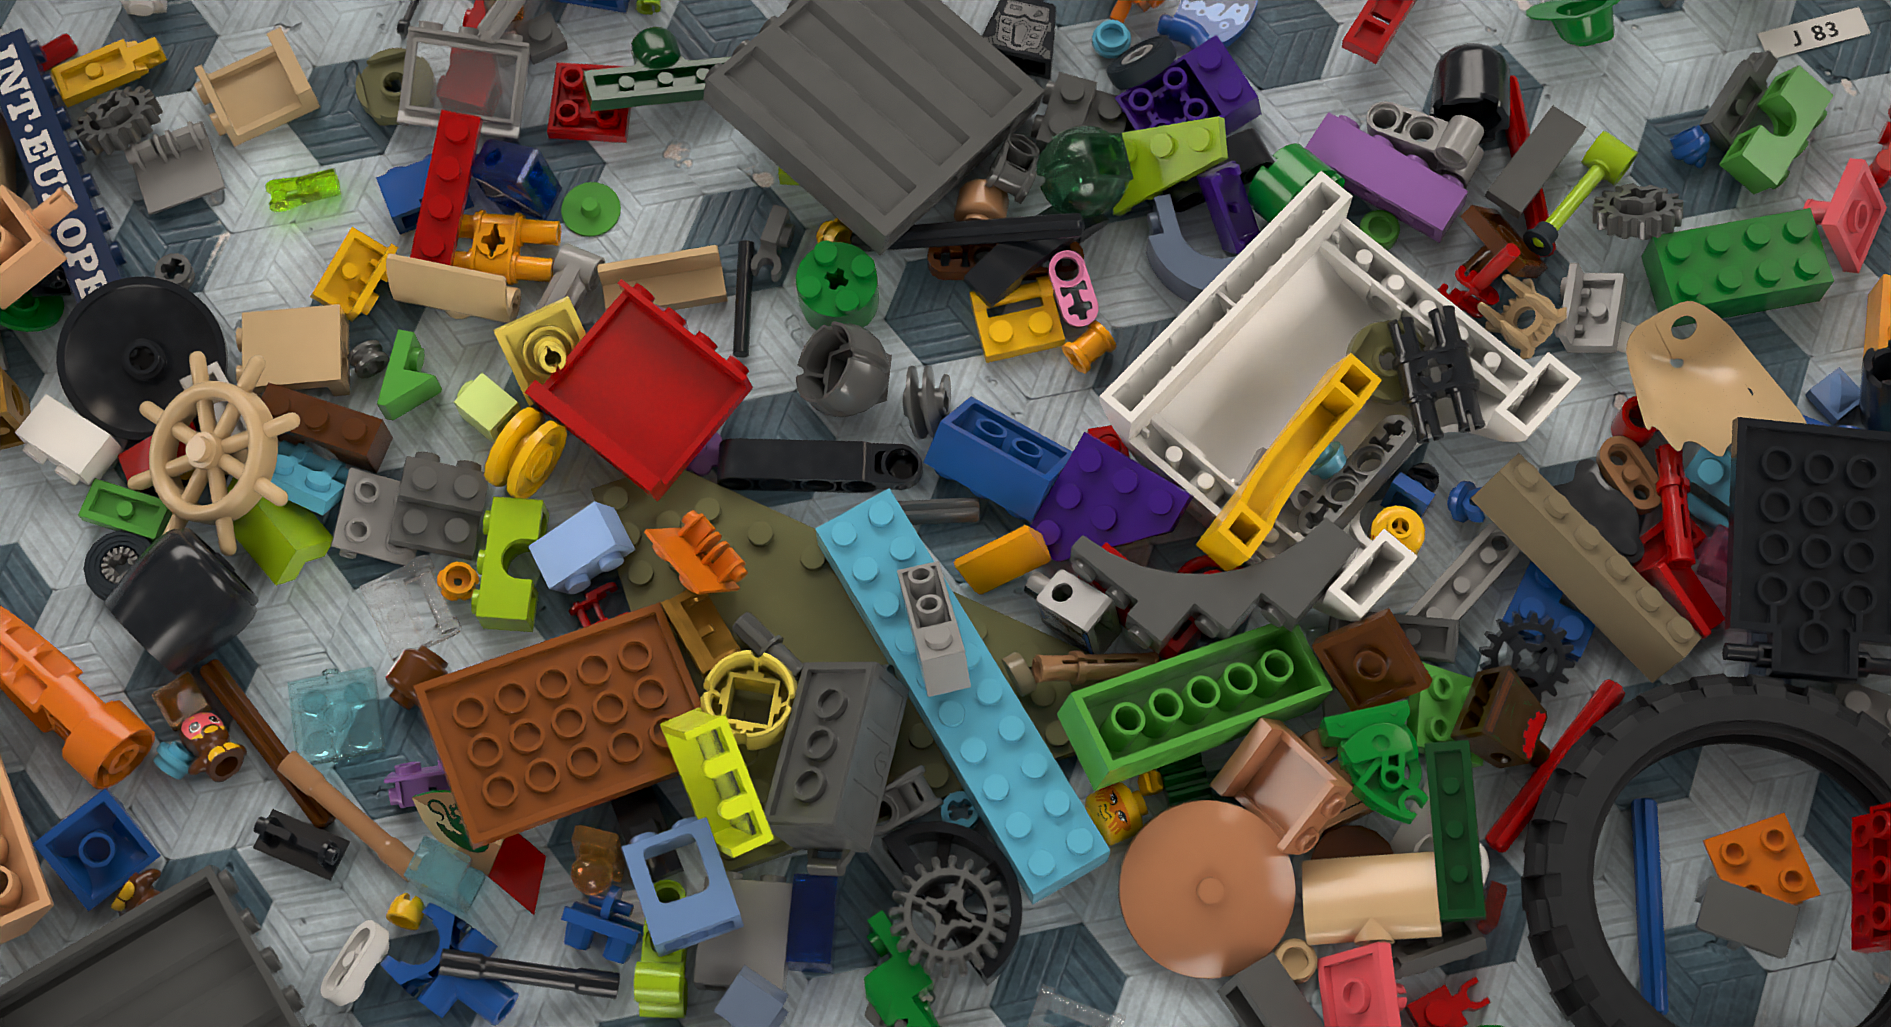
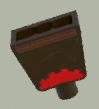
[1450,665,1550,768]

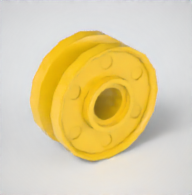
[484,407,567,499]

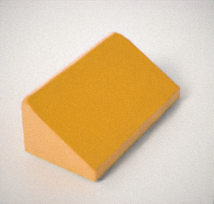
[953,525,1051,595]

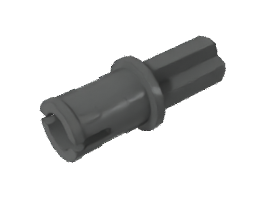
[732,612,803,682]

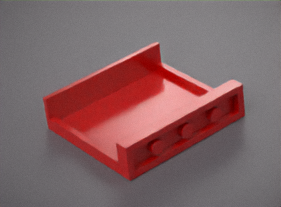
[525,279,753,502]

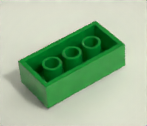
[1641,208,1834,327]

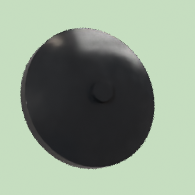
[56,276,228,441]

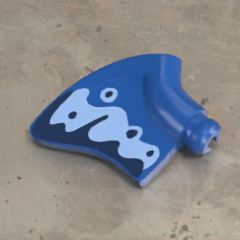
[1157,0,1258,50]

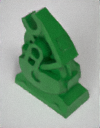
[1317,700,1429,824]

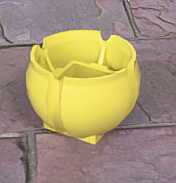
[700,650,798,750]

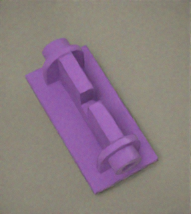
[384,759,450,808]

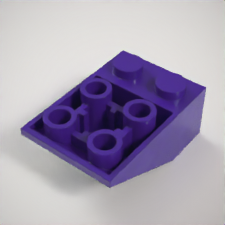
[1115,35,1262,136]

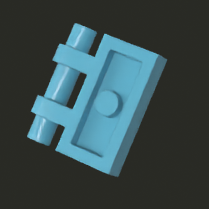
[271,440,349,515]

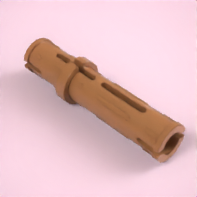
[1032,650,1160,685]

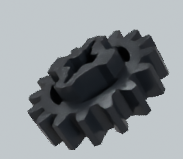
[1479,610,1575,703]

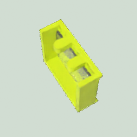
[660,707,774,858]

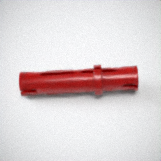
[1655,444,1696,569]

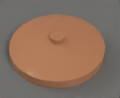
[1118,800,1296,979]

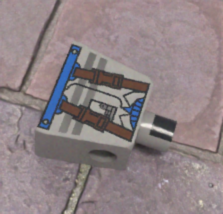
[1024,569,1122,654]

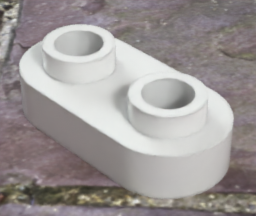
[320,920,389,1006]

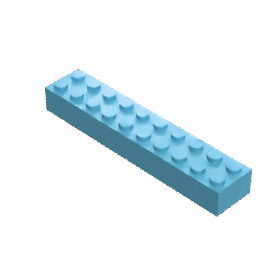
[815,488,1110,905]

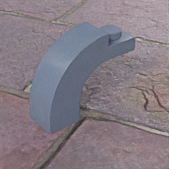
[1146,194,1237,303]

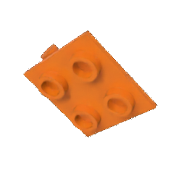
[644,510,748,595]
[1703,813,1821,906]

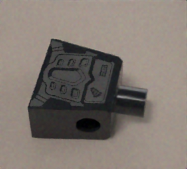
[982,0,1056,80]

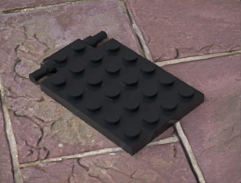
[1722,417,1891,685]

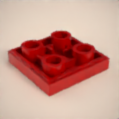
[547,62,631,143]

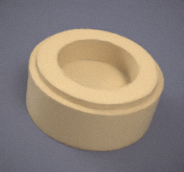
[1274,938,1317,985]

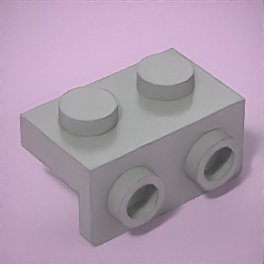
[1554,263,1628,353]

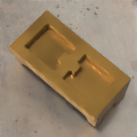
[661,589,741,681]

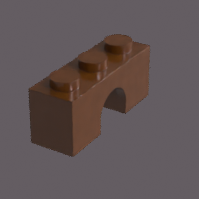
[261,382,393,474]

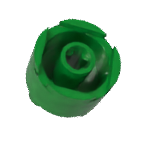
[1247,143,1345,223]
[796,241,879,330]

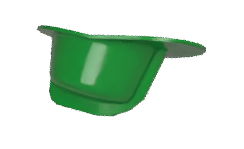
[1526,0,1620,47]

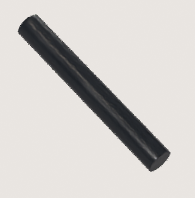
[733,240,754,358]

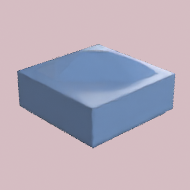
[1805,367,1860,425]

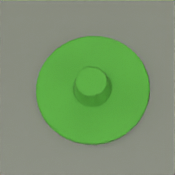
[561,182,621,237]

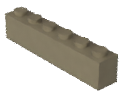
[1470,453,1702,683]

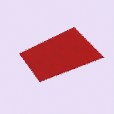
[485,833,546,915]

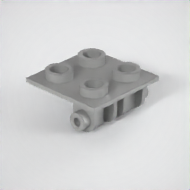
[124,121,226,215]
[331,467,417,568]

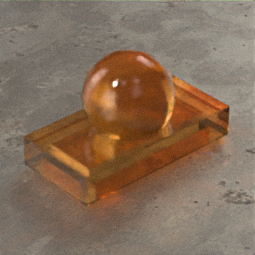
[570,825,625,895]

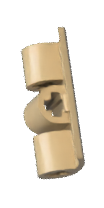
[386,254,521,323]
[1302,852,1442,946]

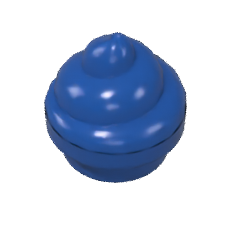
[1669,125,1710,168]

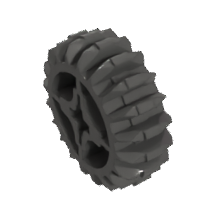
[889,856,1010,978]

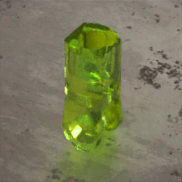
[265,168,342,212]

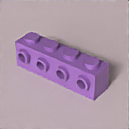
[1305,112,1468,243]

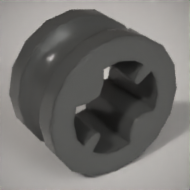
[155,253,195,290]
[347,340,390,379]

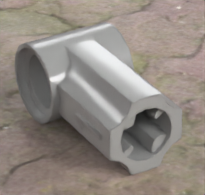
[536,243,605,312]

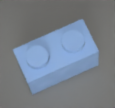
[528,501,635,594]

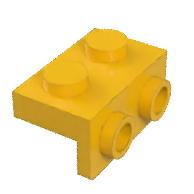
[310,227,399,322]

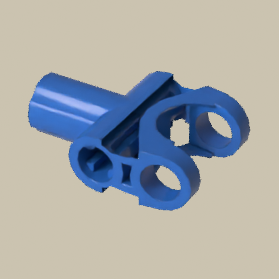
[381,902,519,1026]

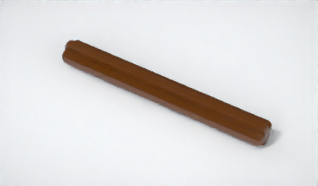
[200,659,336,830]

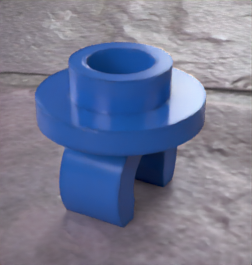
[1447,481,1485,523]

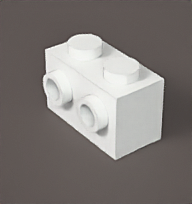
[15,394,123,487]

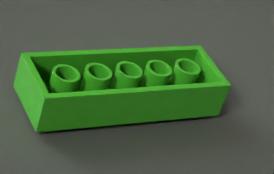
[1057,623,1333,791]

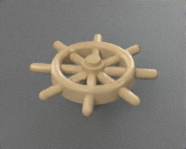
[127,351,300,556]

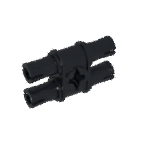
[1387,305,1486,444]

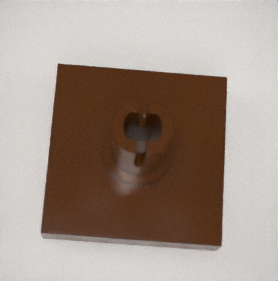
[1460,205,1548,279]
[1311,608,1433,712]

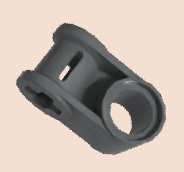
[985,133,1039,204]
[873,765,944,836]

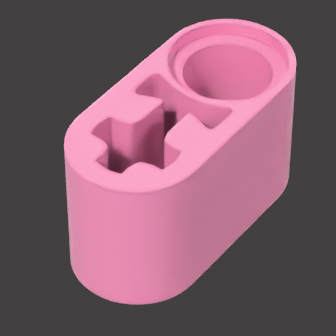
[1048,250,1099,328]

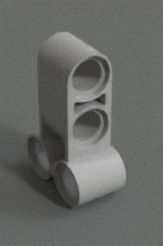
[1366,101,1484,189]

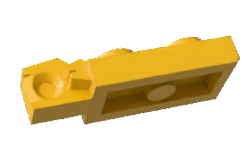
[51,37,167,108]

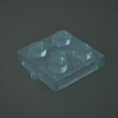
[287,666,386,765]

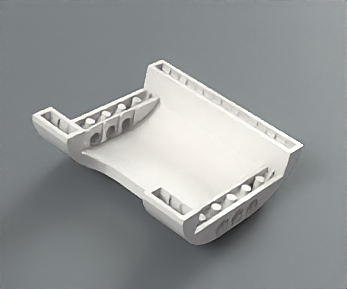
[1099,171,1582,621]

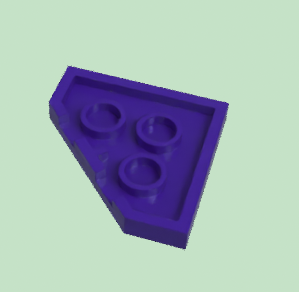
[1030,432,1194,562]

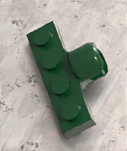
[582,27,732,111]

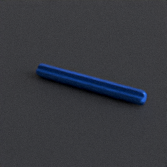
[1631,798,1668,1015]

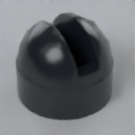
[1406,462,1439,493]

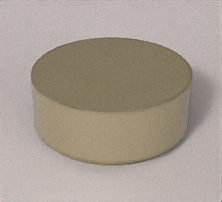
[1002,652,1037,697]

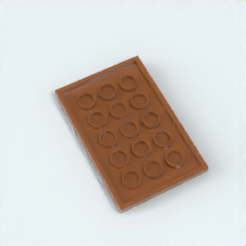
[413,602,722,849]

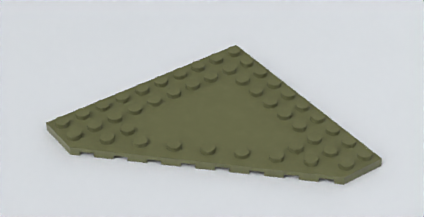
[591,470,1105,872]

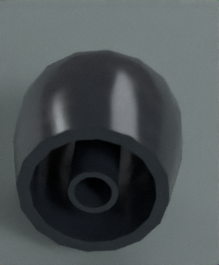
[104,528,259,676]

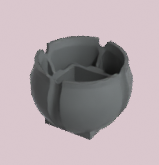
[796,321,892,417]

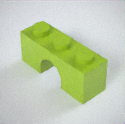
[471,496,549,632]

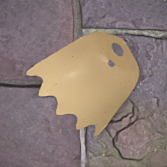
[1626,301,1807,457]

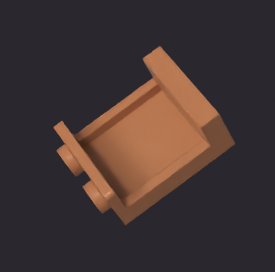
[1210,717,1353,855]

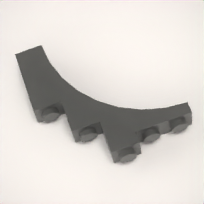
[1070,517,1360,654]

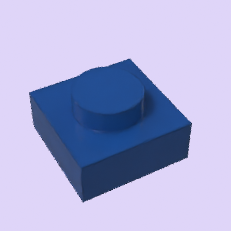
[1380,472,1436,519]

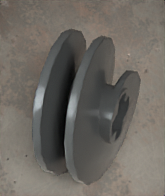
[903,365,951,440]

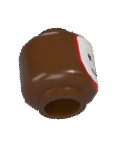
[385,645,449,711]

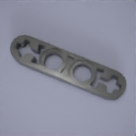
[1297,415,1417,537]

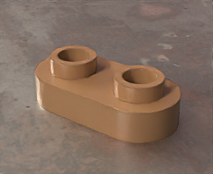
[1596,436,1661,515]

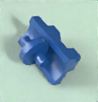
[561,885,644,964]

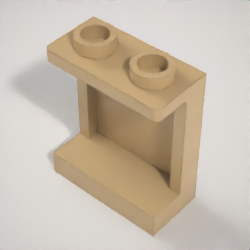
[194,27,320,147]
[236,304,350,398]

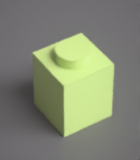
[454,373,521,444]

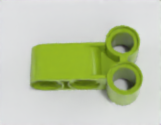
[634,879,688,1018]

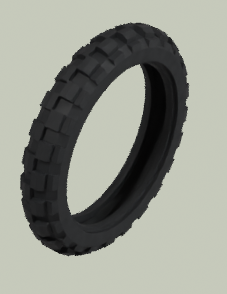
[1521,673,1891,1027]

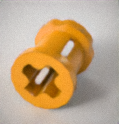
[1062,320,1117,374]

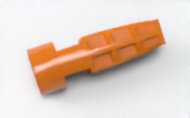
[0,606,155,790]

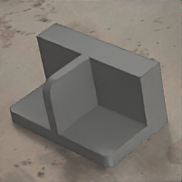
[1695,876,1800,959]

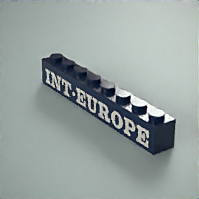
[0,28,132,304]

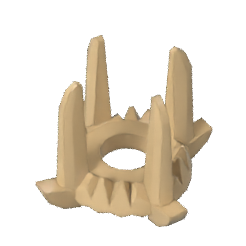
[1478,274,1567,360]

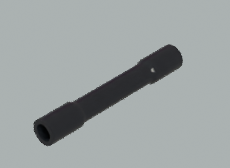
[438,948,620,999]

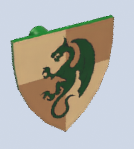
[412,790,504,875]

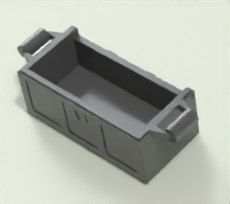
[764,662,909,876]

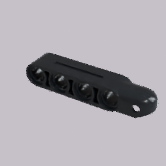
[717,438,923,493]

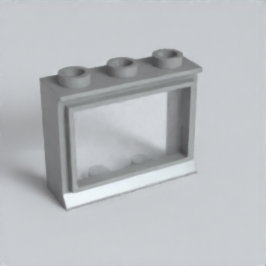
[397,21,531,142]

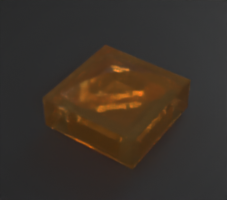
[151,672,212,732]

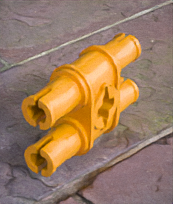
[453,209,561,285]

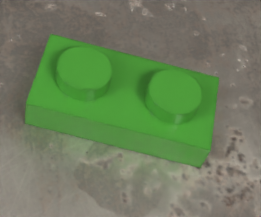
[78,478,173,543]

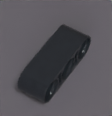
[1162,128,1275,213]

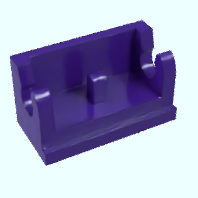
[1197,161,1261,255]

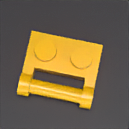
[969,275,1065,363]

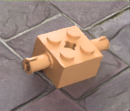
[0,184,78,310]

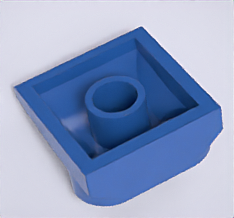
[33,787,161,911]

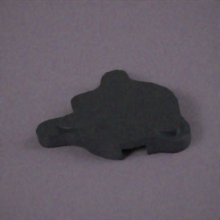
[1553,459,1644,567]

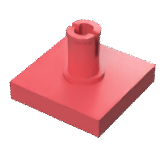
[1803,158,1887,273]
[1317,942,1407,1027]

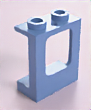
[622,817,744,957]

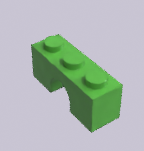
[1719,65,1834,194]

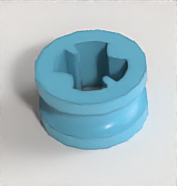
[941,791,979,830]

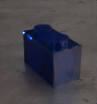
[786,873,841,974]

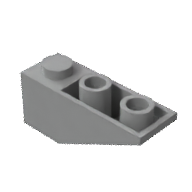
[897,561,971,697]

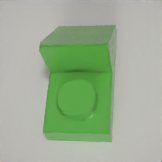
[377,329,442,421]

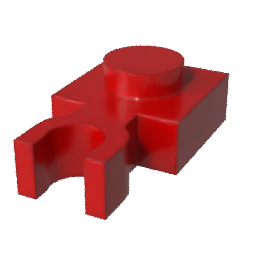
[1405,977,1491,1027]

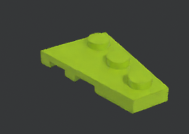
[1107,116,1228,216]

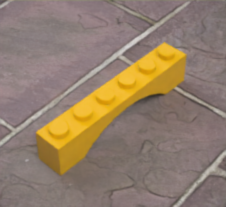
[1196,353,1382,571]

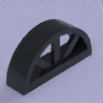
[881,821,1022,986]

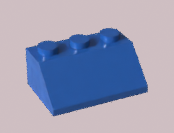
[923,396,1072,522]

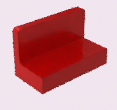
[1639,554,1725,640]

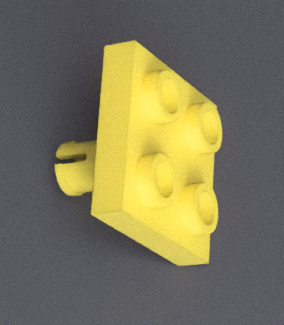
[493,296,586,406]

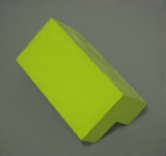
[227,477,333,586]

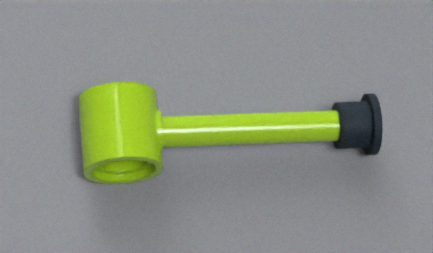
[1523,130,1638,256]

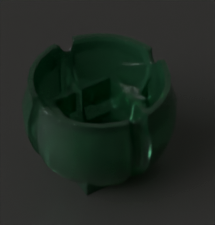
[1037,125,1134,219]

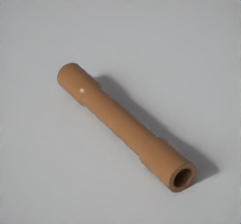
[277,751,425,882]

